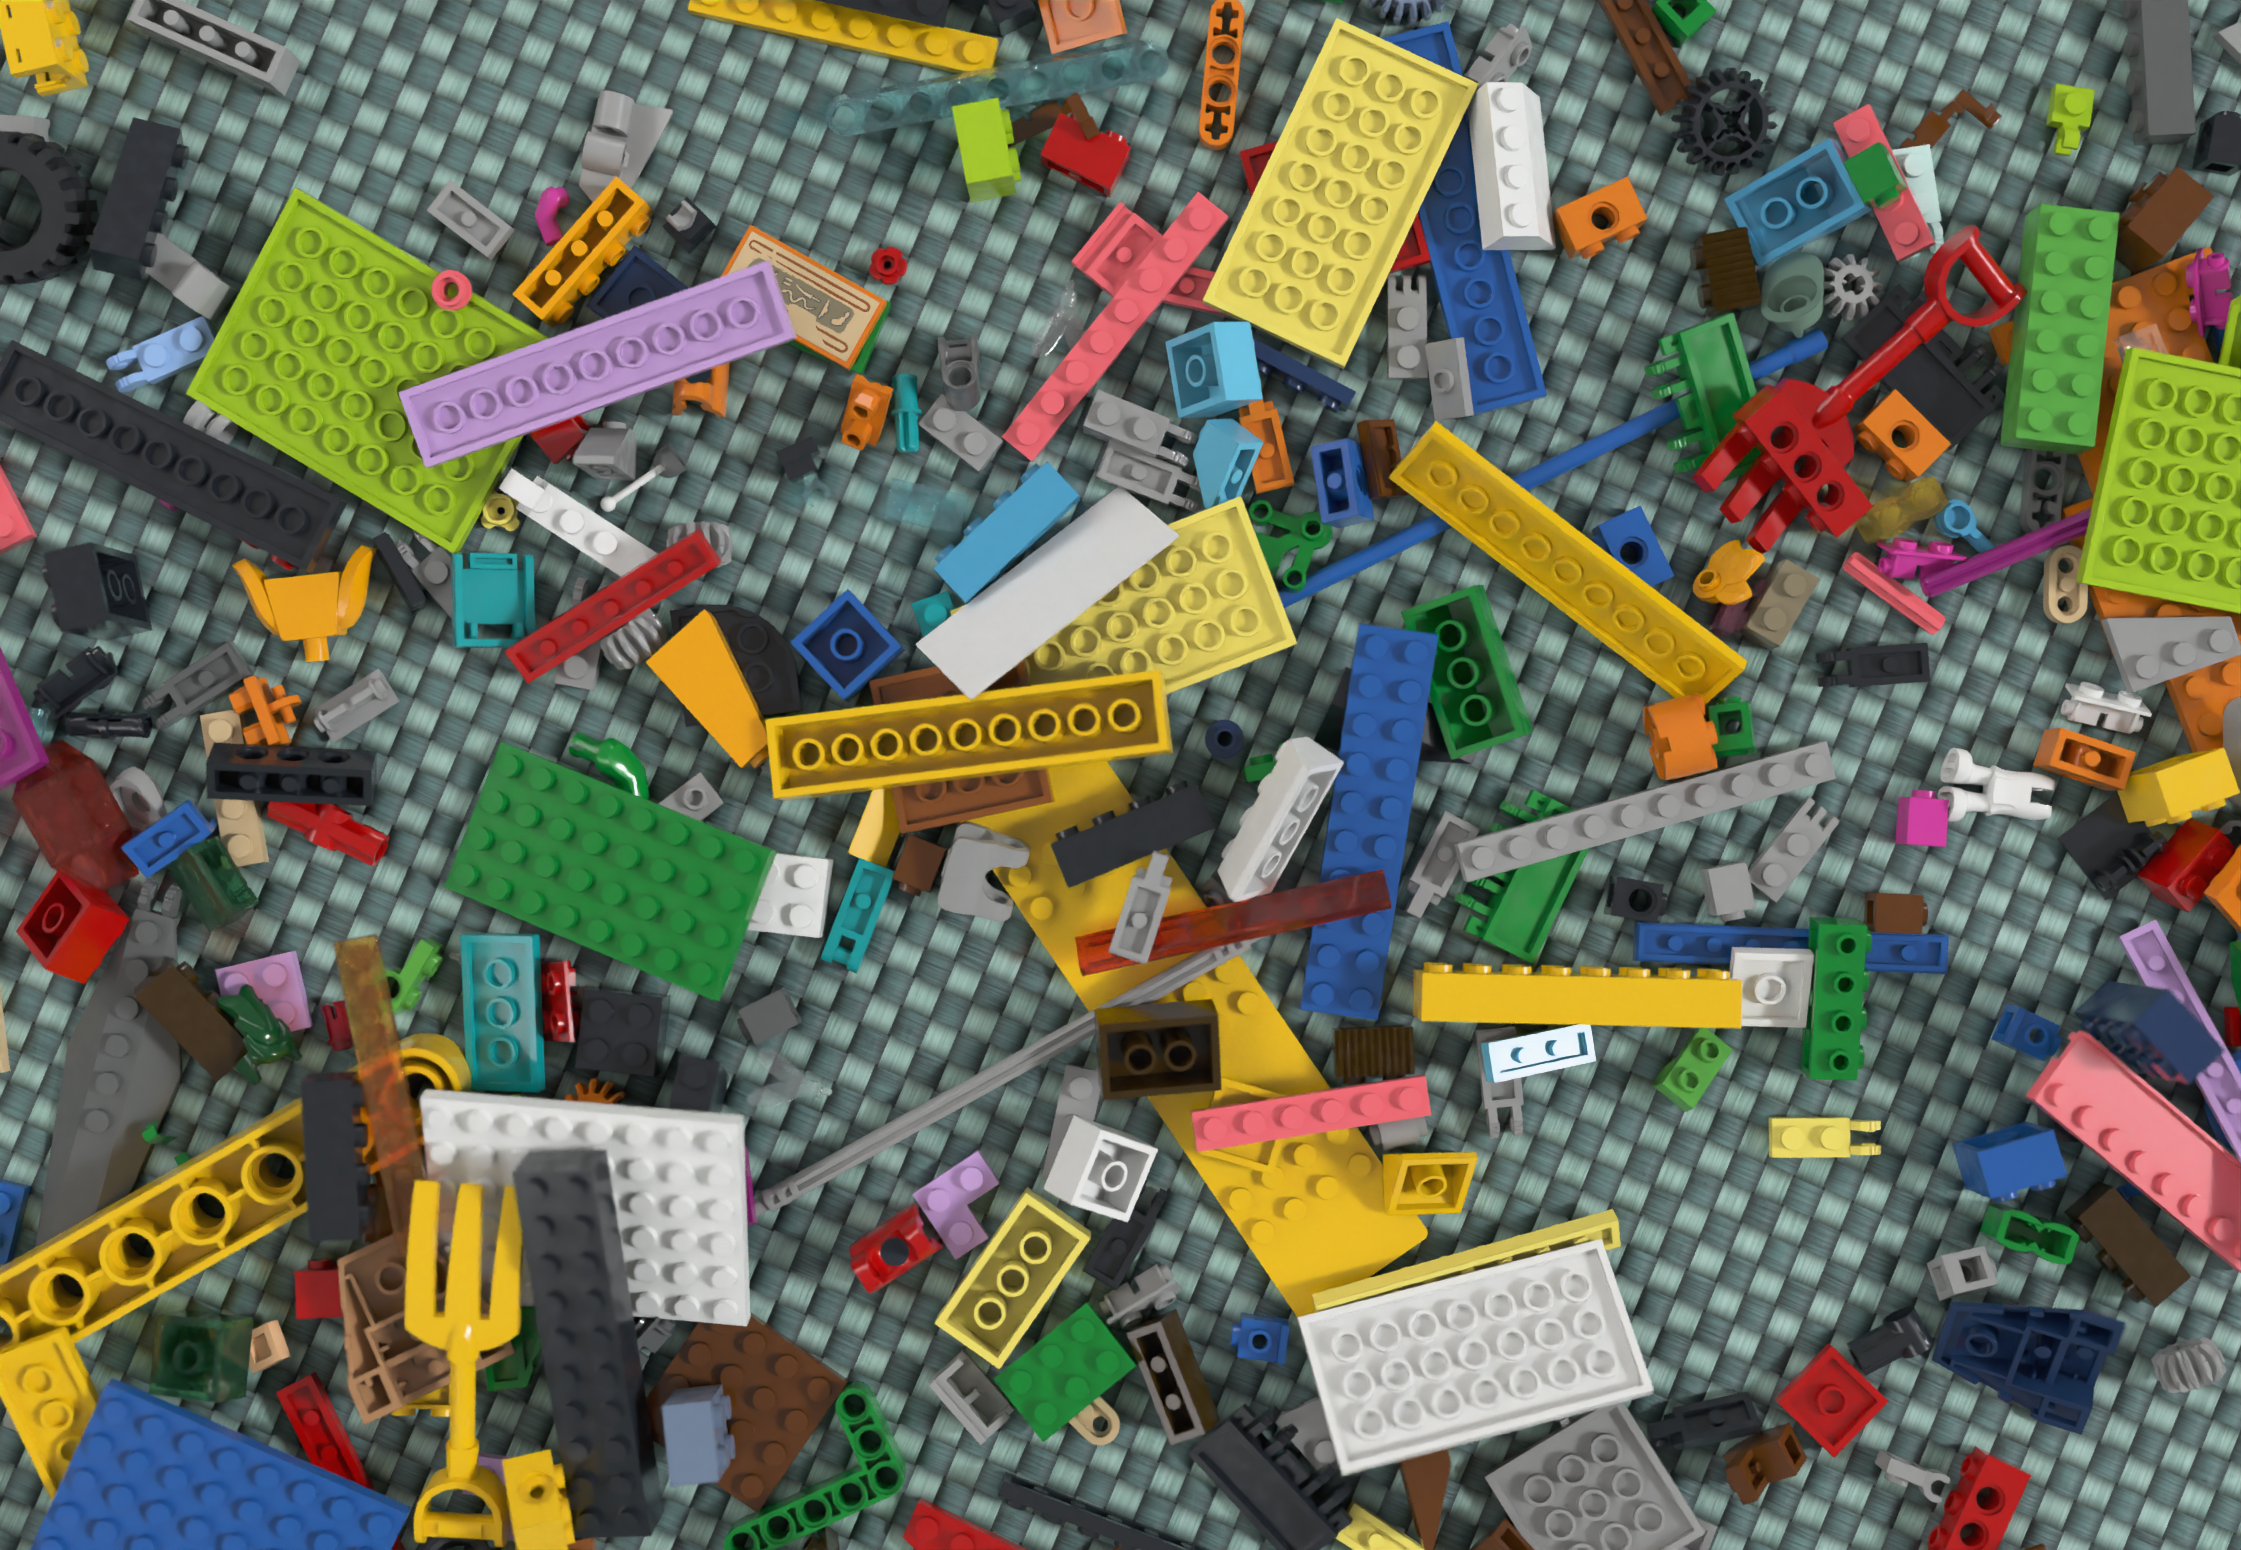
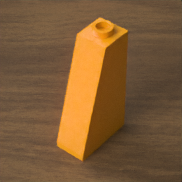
[646,609,769,769]

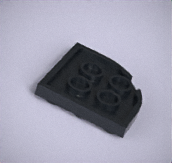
[670,604,804,727]

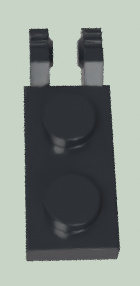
[1816,643,1930,688]
[1082,1180,1168,1290]

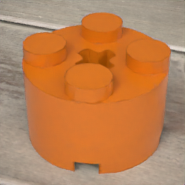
[1643,693,1718,781]

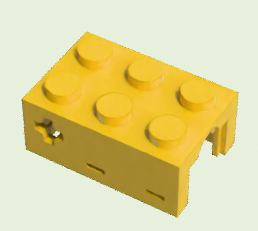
[0,0,89,97]

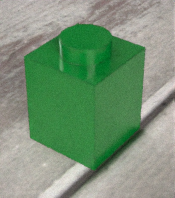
[1843,142,1908,209]

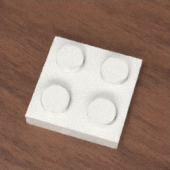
[1729,947,1814,1028]

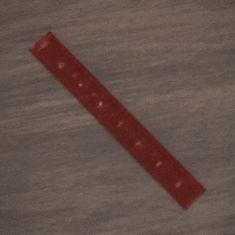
[1075,869,1392,976]

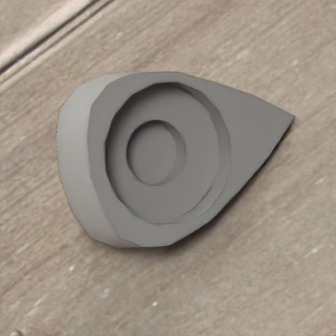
[106,766,167,832]

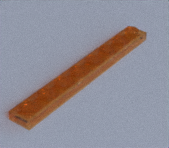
[333,934,441,1257]

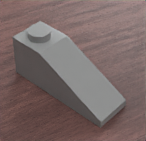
[573,422,637,481]

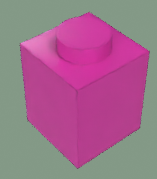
[1895,790,1949,847]

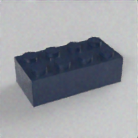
[2074,981,2225,1084]

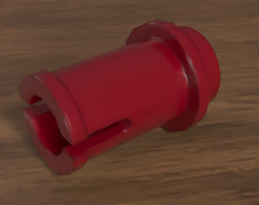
[320,1000,358,1052]

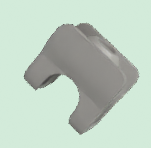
[937,821,1031,922]

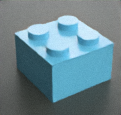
[1165,321,1263,418]

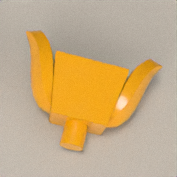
[232,545,377,663]

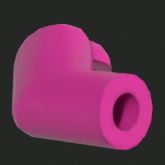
[535,186,570,246]

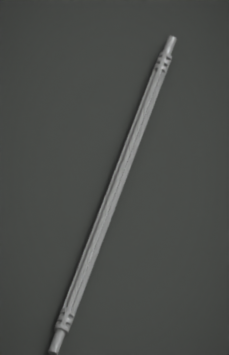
[754,912,1285,1217]

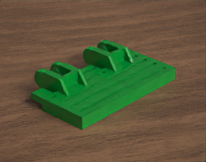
[1644,313,1761,482]
[1454,789,1590,964]

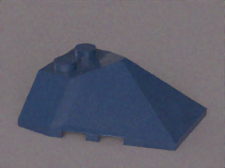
[1932,1301,2126,1435]

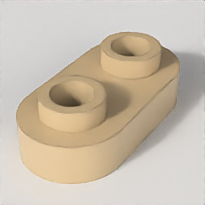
[2043,545,2088,624]
[1069,1396,1120,1445]

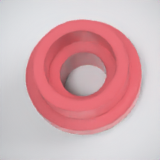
[431,270,472,311]

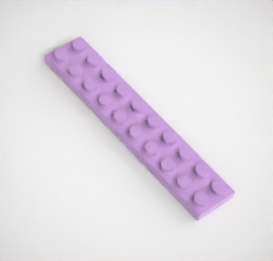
[398,261,797,468]

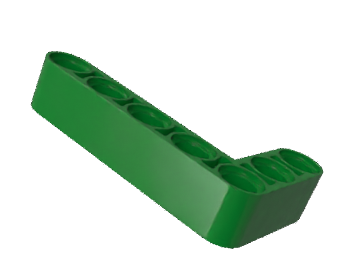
[724,1381,907,1550]

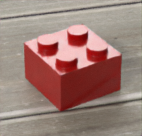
[16,867,130,984]

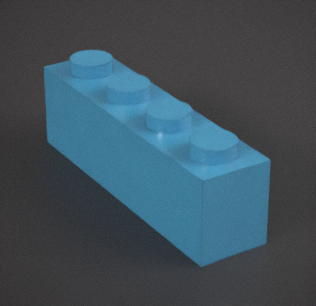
[933,461,1080,604]

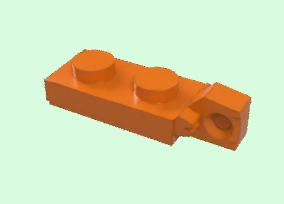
[1238,399,1295,495]

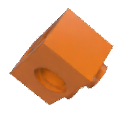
[1552,176,1647,260]
[1852,389,1951,482]
[2033,728,2136,791]

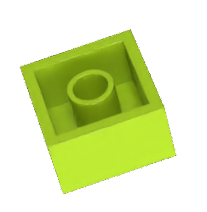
[952,98,1022,203]

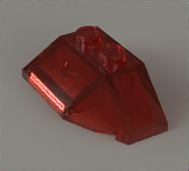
[12,740,139,891]

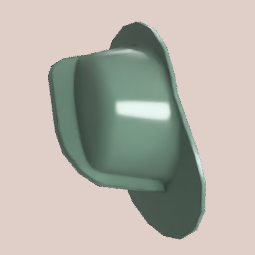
[1761,252,1824,338]

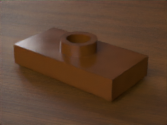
[1357,419,1408,500]

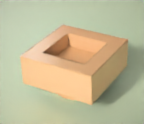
[239,1320,291,1374]

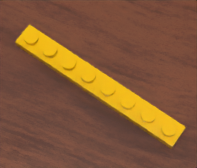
[688,0,999,80]

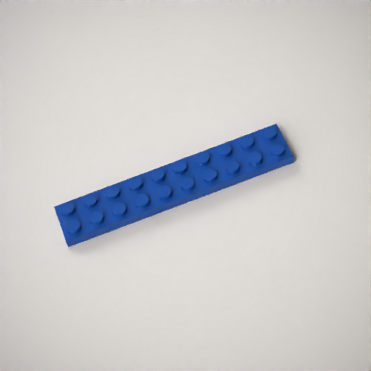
[1381,21,1547,417]
[1300,623,1438,1020]

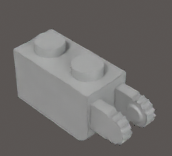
[1083,389,1198,467]

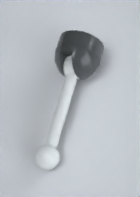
[600,444,687,512]

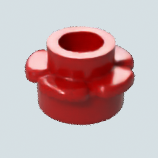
[869,246,907,285]

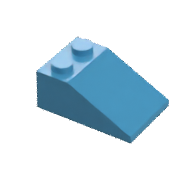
[1724,138,1873,267]

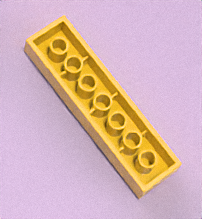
[1413,962,1742,1028]

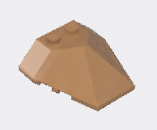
[337,1226,516,1425]

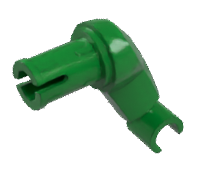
[569,733,650,800]

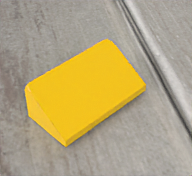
[848,788,900,867]

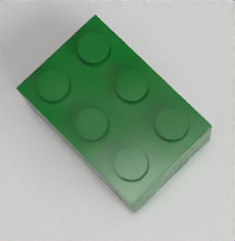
[994,1302,1138,1442]

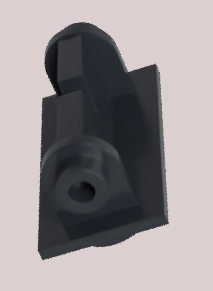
[33,646,118,720]

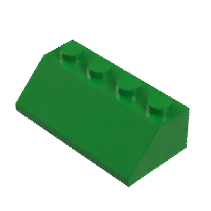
[1401,585,1533,760]

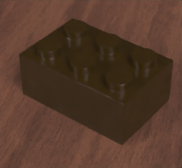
[1094,999,1222,1100]

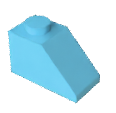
[1193,418,1264,509]

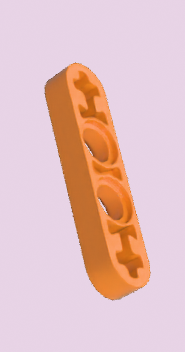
[1198,0,1245,151]

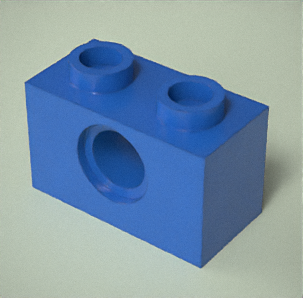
[1310,438,1374,528]
[1590,505,1674,587]

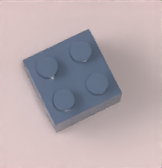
[662,1384,735,1487]

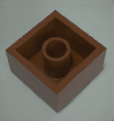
[2115,166,2215,274]

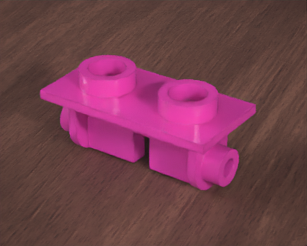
[2186,248,2233,337]
[1877,537,1967,579]

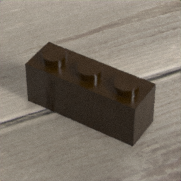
[134,957,248,1081]
[2064,1182,2191,1308]
[1126,1309,1220,1445]

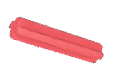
[1842,552,1946,635]

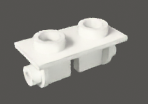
[2061,682,2152,734]

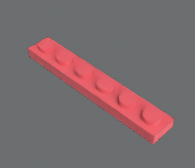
[1190,1074,1431,1152]

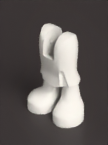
[1938,748,2055,822]

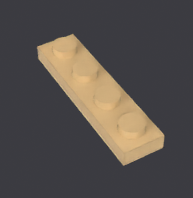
[200,709,269,869]

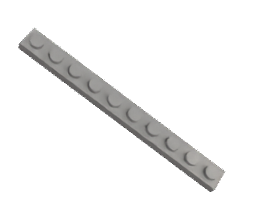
[1454,741,1836,882]

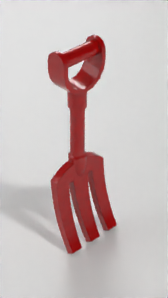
[1692,225,2027,554]

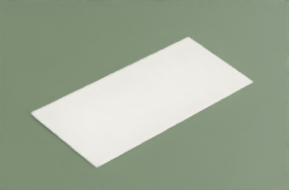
[916,487,1179,700]

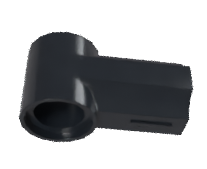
[1847,1306,1934,1376]

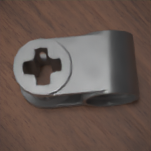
[938,334,981,411]

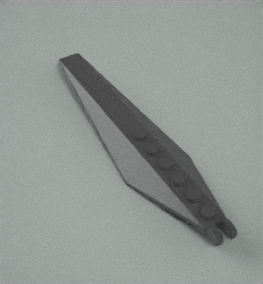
[35,879,183,1297]

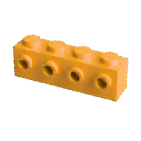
[513,176,654,329]

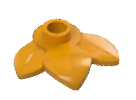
[1692,540,1765,605]

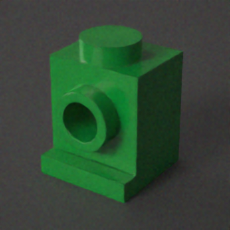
[1652,0,1716,48]
[1708,697,1757,758]

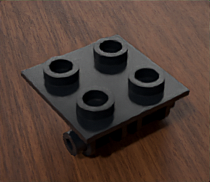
[2057,792,2168,900]

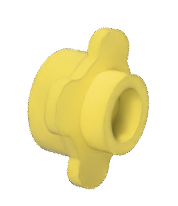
[481,490,520,531]

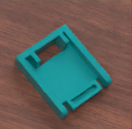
[451,553,535,648]

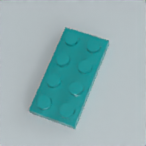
[460,933,546,1092]

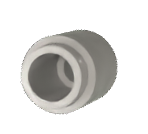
[1368,1116,1428,1151]

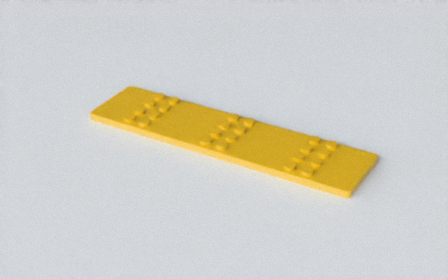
[960,762,1428,1318]

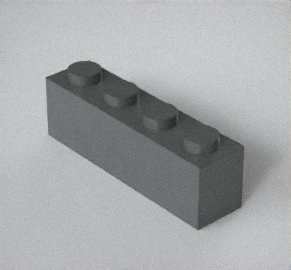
[2122,0,2196,146]

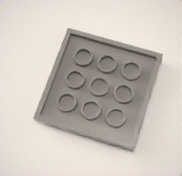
[1484,1402,1706,1550]

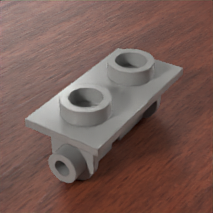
[1463,24,1533,90]
[313,669,400,743]
[659,772,724,821]
[1099,1263,1183,1330]

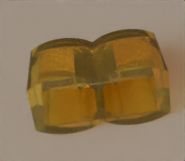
[1855,477,1948,545]

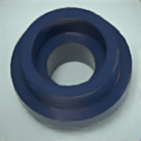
[1205,720,1244,759]

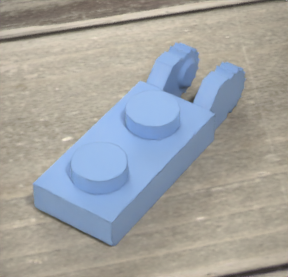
[106,316,216,393]

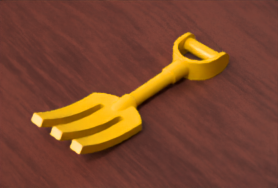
[405,1180,524,1547]

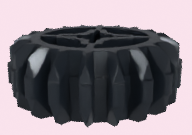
[1671,68,1778,176]

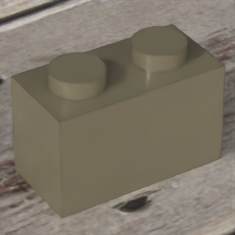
[1736,559,1820,650]

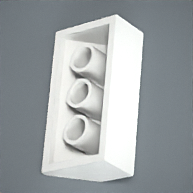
[1468,82,1556,250]
[1217,736,1344,902]

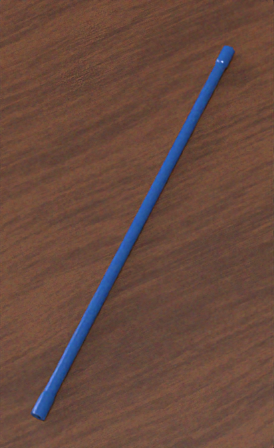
[1277,328,1828,608]

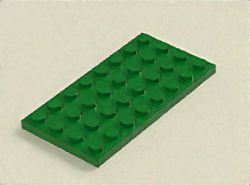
[444,742,777,1001]

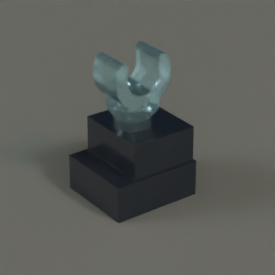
[776,437,832,508]

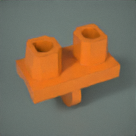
[840,374,893,450]
[229,675,302,746]

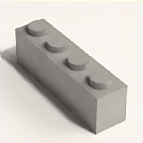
[127,0,301,96]

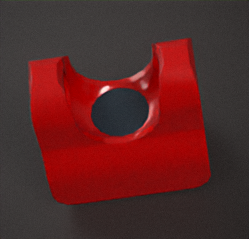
[849,1203,943,1294]

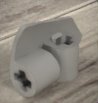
[579,91,673,203]

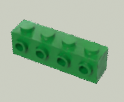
[1800,917,1872,1081]

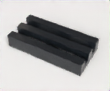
[373,532,426,615]

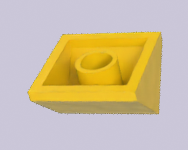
[1383,1152,1478,1216]

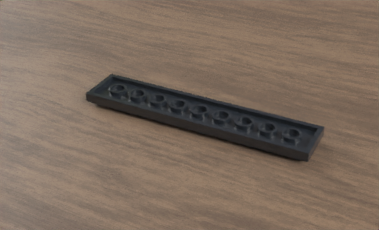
[0,340,347,573]

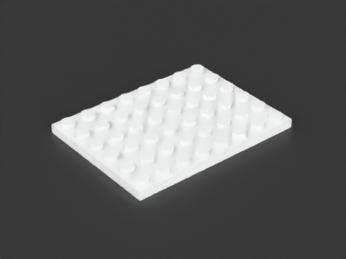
[420,1089,751,1326]

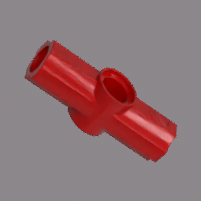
[267,801,390,866]

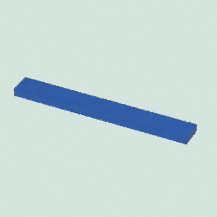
[1633,922,1949,974]

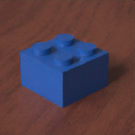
[790,589,905,703]
[1952,1121,2067,1202]

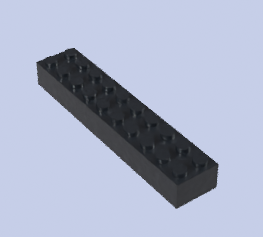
[512,1149,664,1538]

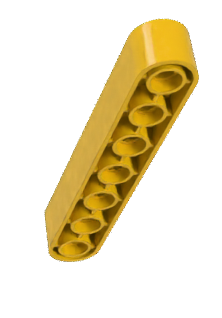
[0,1033,473,1350]

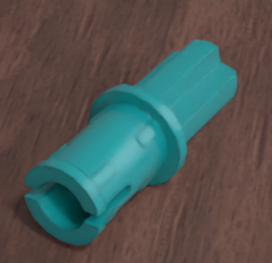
[891,374,922,454]

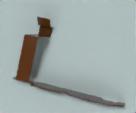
[1898,89,2002,149]
[1007,92,1100,148]

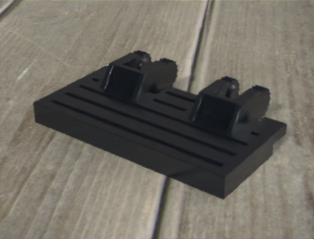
[1840,284,2006,451]
[1187,1403,1353,1550]

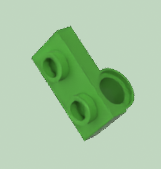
[369,938,444,1015]
[1653,1027,1733,1112]

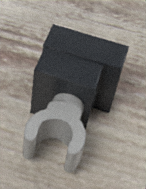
[662,197,716,254]

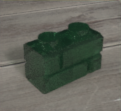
[168,836,259,933]

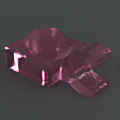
[1709,578,1766,637]

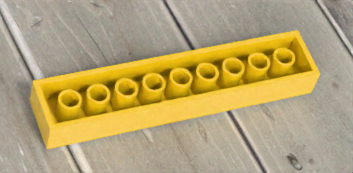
[765,670,1173,801]

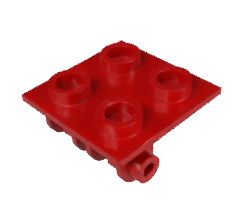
[540,960,580,1042]

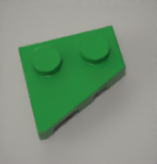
[485,1306,542,1391]

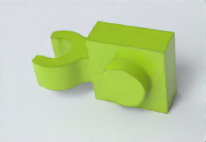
[2046,84,2095,156]

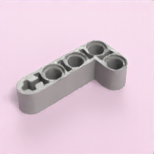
[92,225,238,322]

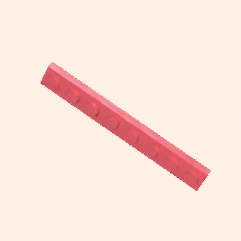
[1002,192,1229,462]

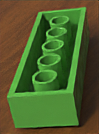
[2000,204,2120,455]

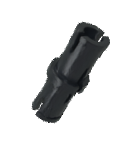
[65,709,152,741]

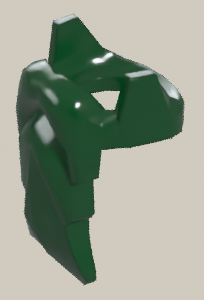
[217,984,302,1085]

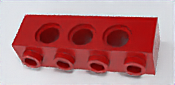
[1732,384,1874,538]
[1928,1446,2031,1550]

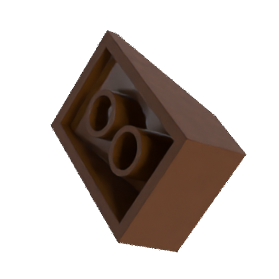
[1397,1446,1455,1550]

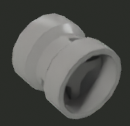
[183,400,239,445]

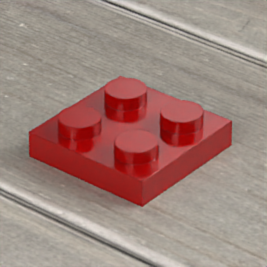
[1774,1343,1889,1458]

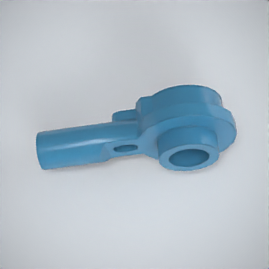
[1934,499,1996,553]

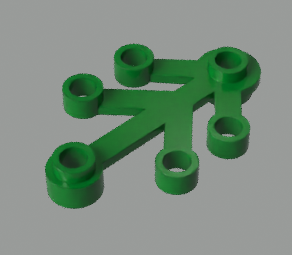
[1249,500,1333,593]

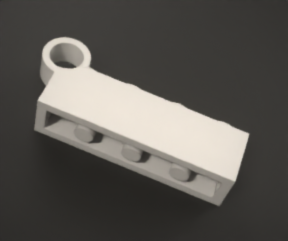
[499,468,658,576]

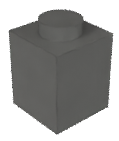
[737,987,803,1045]

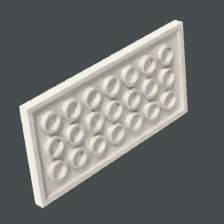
[1298,1239,1654,1476]

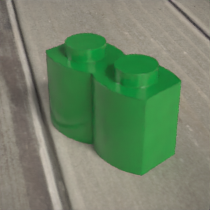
[1980,1204,2080,1264]

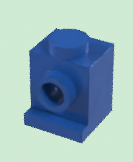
[1991,1004,2061,1061]
[1230,1313,1290,1365]

